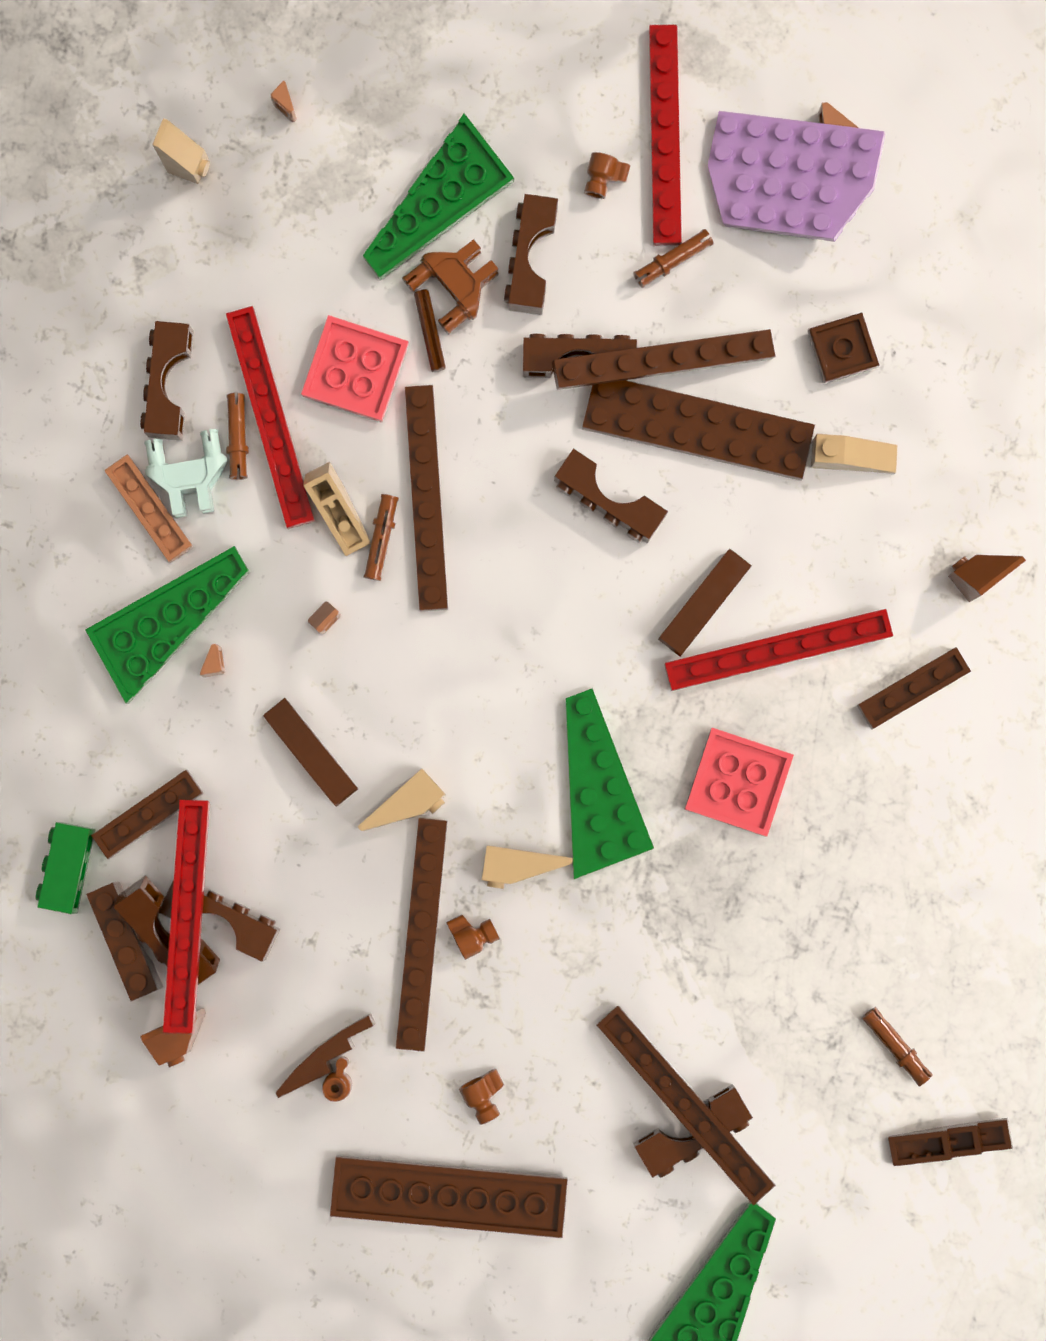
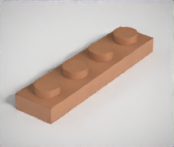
[104,454,193,563]

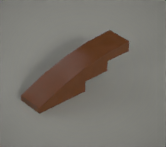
[658,548,752,657]
[263,698,358,807]
[276,1013,376,1098]
[888,1118,1013,1166]

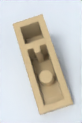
[152,119,210,184]
[811,434,898,474]
[303,462,371,556]
[358,769,446,831]
[482,845,573,889]

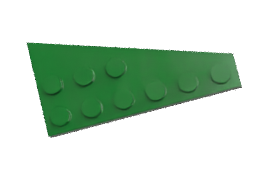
[363,113,514,280]
[85,546,250,704]
[566,688,654,879]
[648,1202,776,1341]

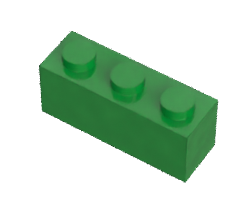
[35,822,96,914]

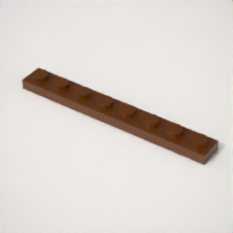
[552,329,776,390]
[405,385,448,612]
[396,818,448,1052]
[597,1006,776,1206]

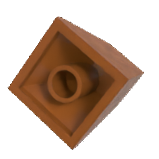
[948,555,1026,602]
[140,1008,206,1067]

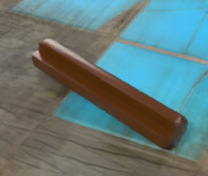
[414,289,446,372]

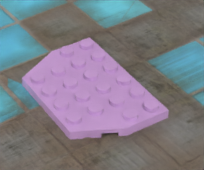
[708,111,886,242]

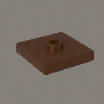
[807,313,880,384]

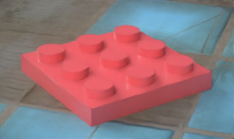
[301,315,409,422]
[685,728,794,837]

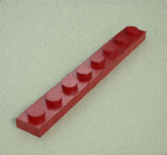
[649,25,682,246]
[226,306,315,529]
[664,609,893,691]
[163,800,210,1035]

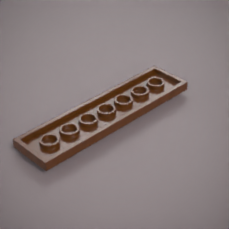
[582,380,815,481]
[330,1156,568,1238]

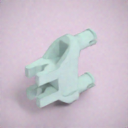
[144,429,227,518]

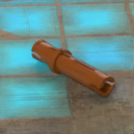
[633,229,714,288]
[226,393,249,480]
[363,494,399,581]
[862,1007,933,1086]

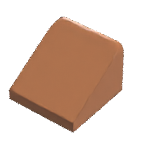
[270,81,297,122]
[308,601,341,635]
[200,644,225,677]

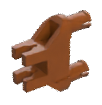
[402,239,499,334]

